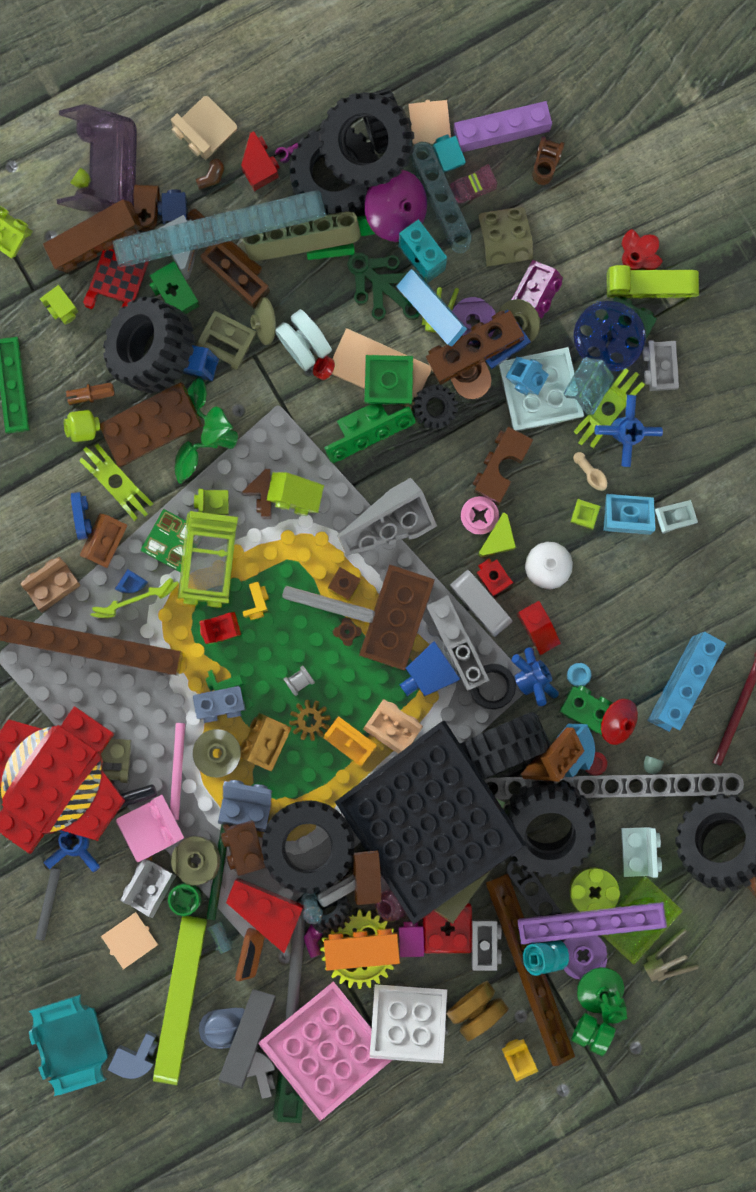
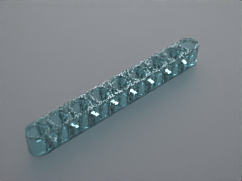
[112,191,326,267]

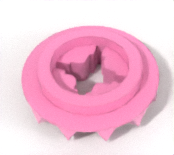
[461,496,499,534]

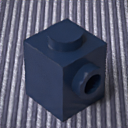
[158,189,188,225]

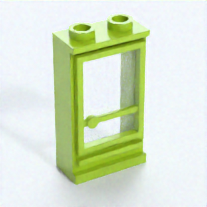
[178,511,238,608]

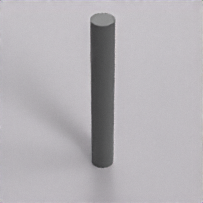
[35,867,61,941]

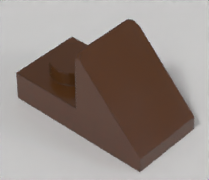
[242,469,272,519]

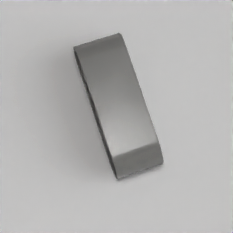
[449,570,513,637]

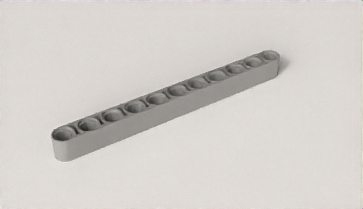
[484,773,744,799]

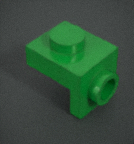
[205,670,244,691]

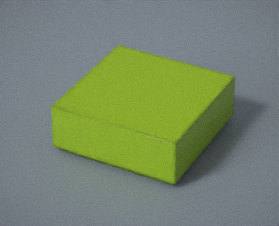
[570,499,600,530]

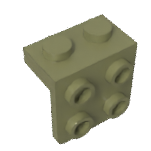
[479,207,533,266]

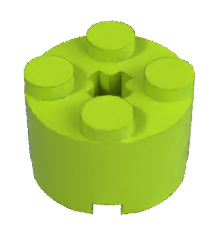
[569,867,620,912]

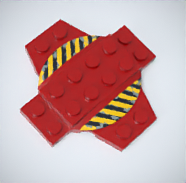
[0,706,125,854]

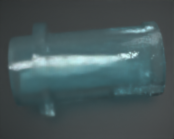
[301,893,323,924]
[207,922,233,955]

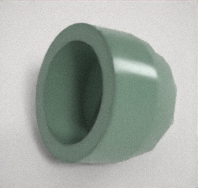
[644,755,664,774]

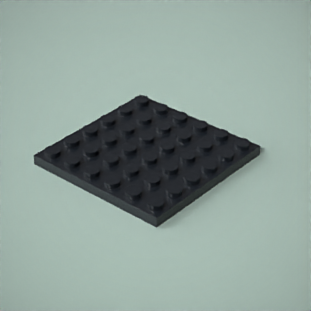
[335,721,526,924]

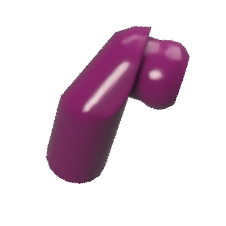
[304,924,325,958]

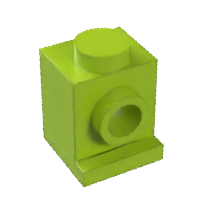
[40,285,78,325]

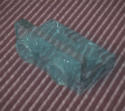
[563,358,614,415]

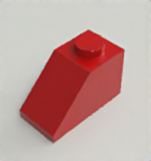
[517,601,561,655]

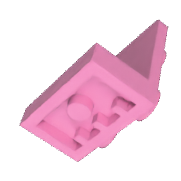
[116,795,184,862]

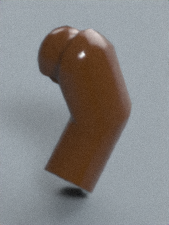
[195,159,224,190]

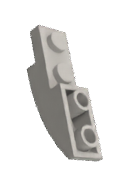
[427,596,490,691]

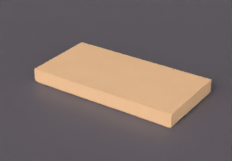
[332,328,432,411]

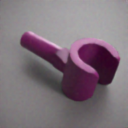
[275,142,298,163]

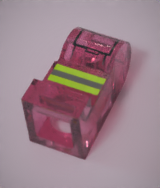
[449,164,497,204]

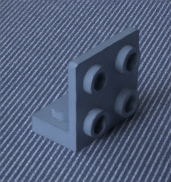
[218,780,272,832]

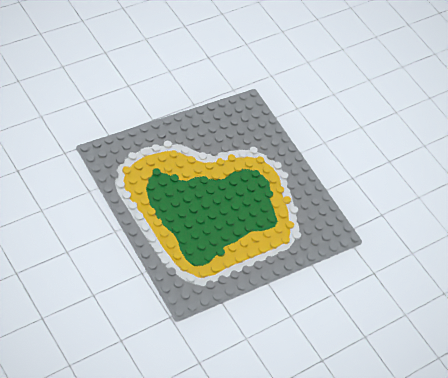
[0,406,524,937]

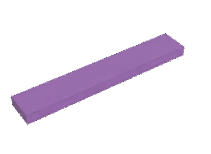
[518,902,667,944]

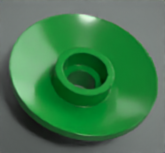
[577,967,624,1013]

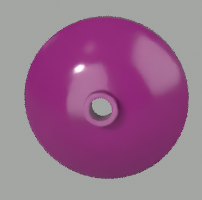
[365,170,427,242]

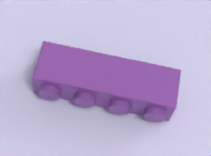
[454,101,552,152]

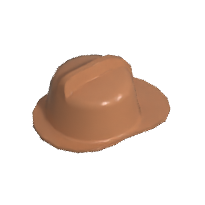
[446,345,492,399]

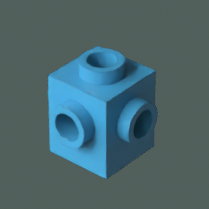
[506,357,549,395]

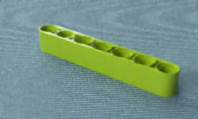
[153,916,207,1086]

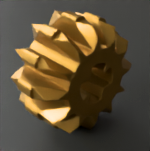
[289,700,330,741]

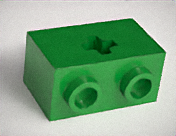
[149,261,200,314]

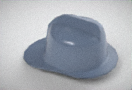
[199,1008,245,1049]

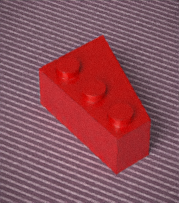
[226,878,305,953]

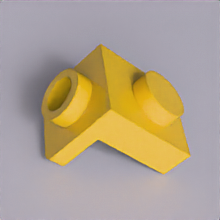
[243,582,269,620]
[502,1039,538,1082]

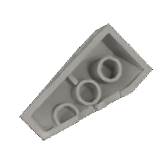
[337,478,437,556]

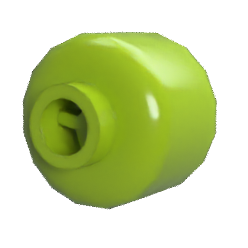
[64,410,100,442]

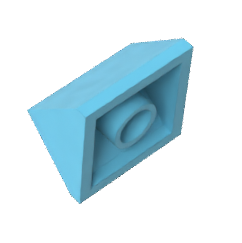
[603,494,655,535]

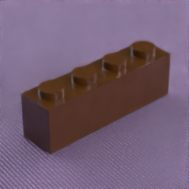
[43,199,143,273]

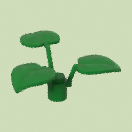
[174,376,238,485]

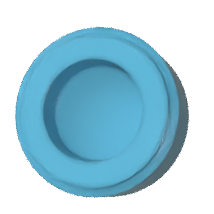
[567,663,591,687]

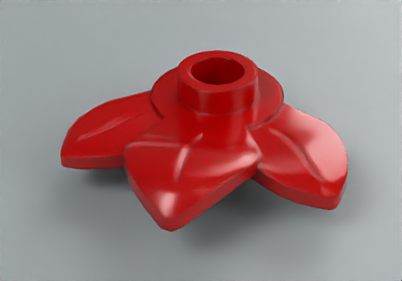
[621,229,663,270]

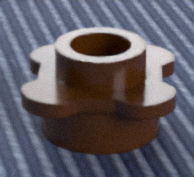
[333,617,362,646]

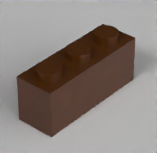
[200,239,270,309]

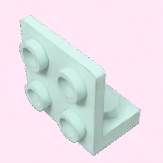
[621,827,662,878]

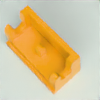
[323,716,377,766]

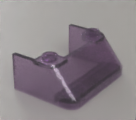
[57,104,137,212]

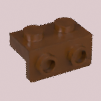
[221,820,266,876]

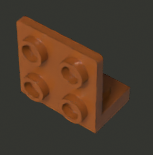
[521,727,585,782]

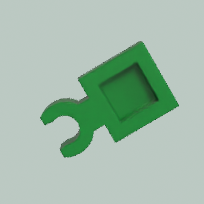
[600,991,627,1024]

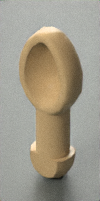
[573,452,607,491]

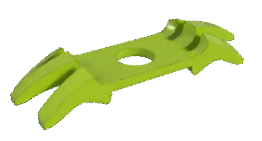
[574,368,645,448]
[79,444,153,521]
[90,578,179,618]

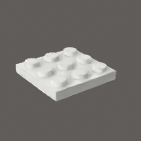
[370,984,447,1063]

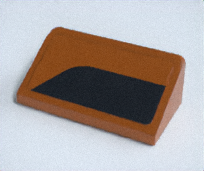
[235,928,265,981]

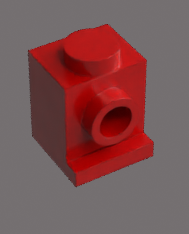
[476,559,513,597]

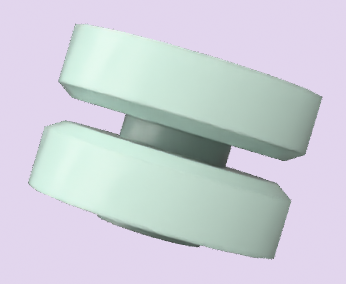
[275,309,332,371]

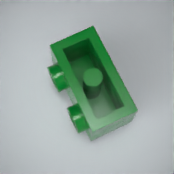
[559,685,612,735]

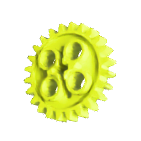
[320,909,399,989]

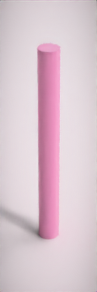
[170,723,185,820]

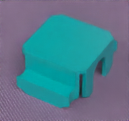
[29,994,109,1096]

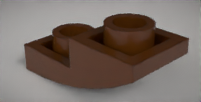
[353,851,381,905]

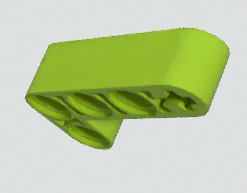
[607,265,699,298]

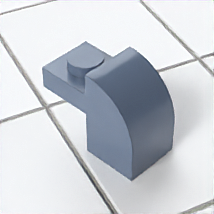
[108,1031,158,1079]

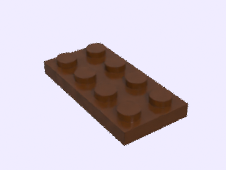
[100,382,203,467]
[359,564,435,671]

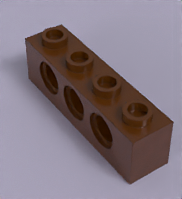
[426,310,524,385]

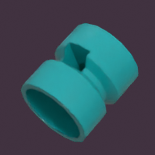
[523,940,569,976]

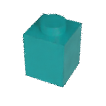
[432,134,466,174]

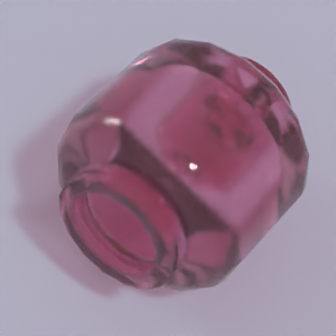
[375,889,407,922]

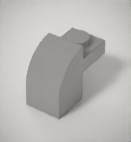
[247,1049,276,1099]

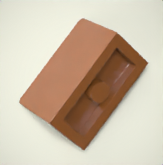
[80,513,127,568]

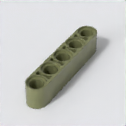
[243,211,361,261]

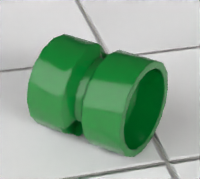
[168,883,202,916]
[571,1013,616,1057]

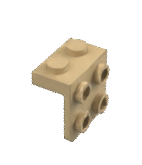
[171,96,237,160]

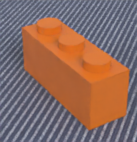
[324,929,400,971]

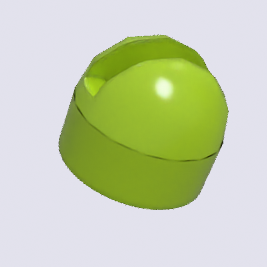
[70,168,91,189]

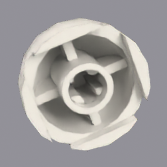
[525,542,573,590]

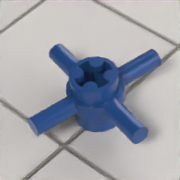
[594,395,663,467]
[511,648,559,706]
[44,830,100,873]

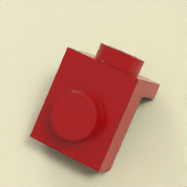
[199,612,241,644]

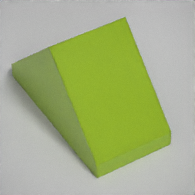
[478,512,516,558]

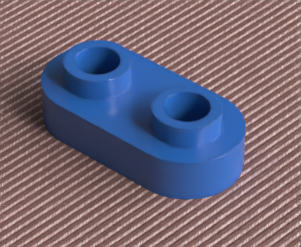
[71,492,92,540]

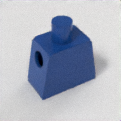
[182,345,219,381]
[399,641,460,697]

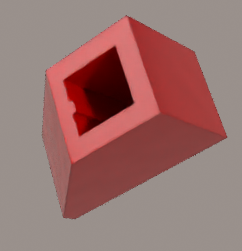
[241,131,280,191]

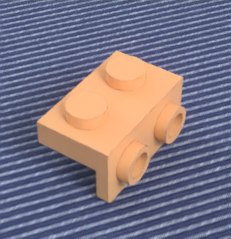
[363,700,423,754]

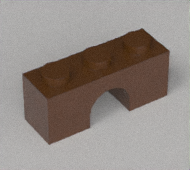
[472,427,533,505]

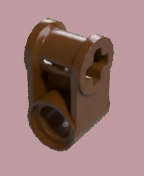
[532,136,565,185]
[133,185,160,232]

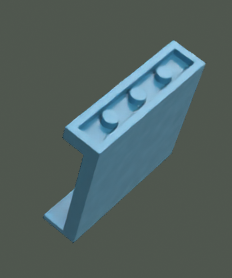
[647,632,726,732]

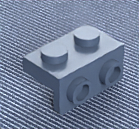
[193,686,246,723]

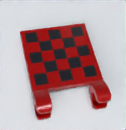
[83,249,149,309]

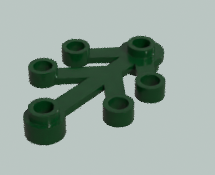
[347,252,421,321]

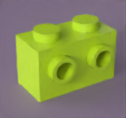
[267,472,324,516]

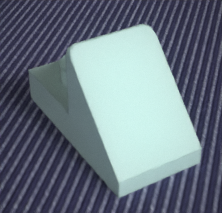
[655,500,698,534]

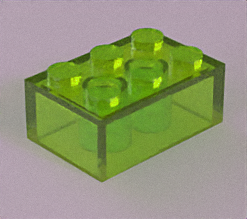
[602,876,683,965]

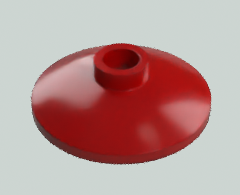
[601,699,638,745]

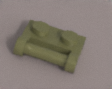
[196,310,257,370]
[101,739,132,783]

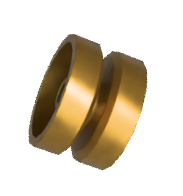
[446,981,509,1042]

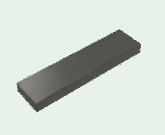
[218,989,276,1089]

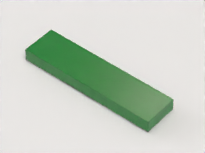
[0,337,30,434]

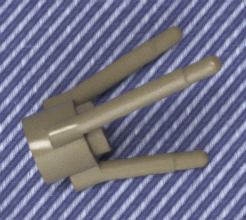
[643,929,699,982]

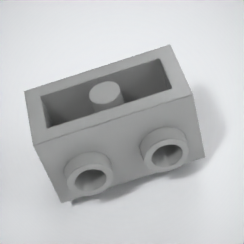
[472,919,502,971]

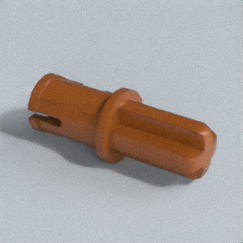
[66,382,115,405]

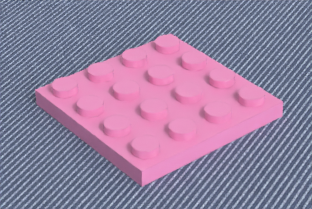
[258,981,392,1121]

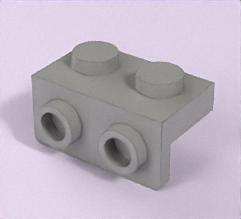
[643,340,679,391]
[121,859,176,918]

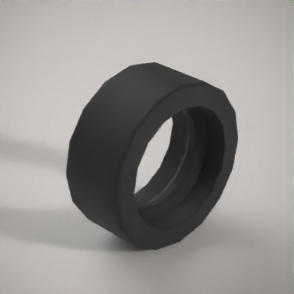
[470,664,516,710]

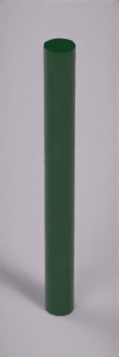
[206,824,231,920]

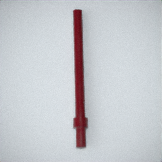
[712,652,756,766]

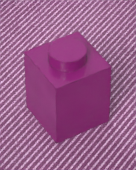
[399,921,424,957]

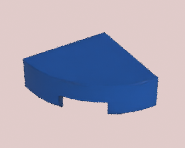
[115,569,149,593]

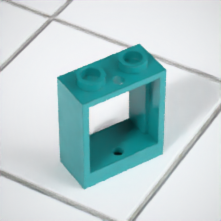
[399,219,447,283]

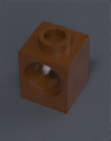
[328,567,361,602]

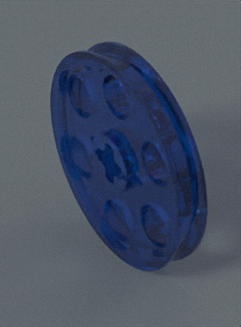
[574,301,646,371]

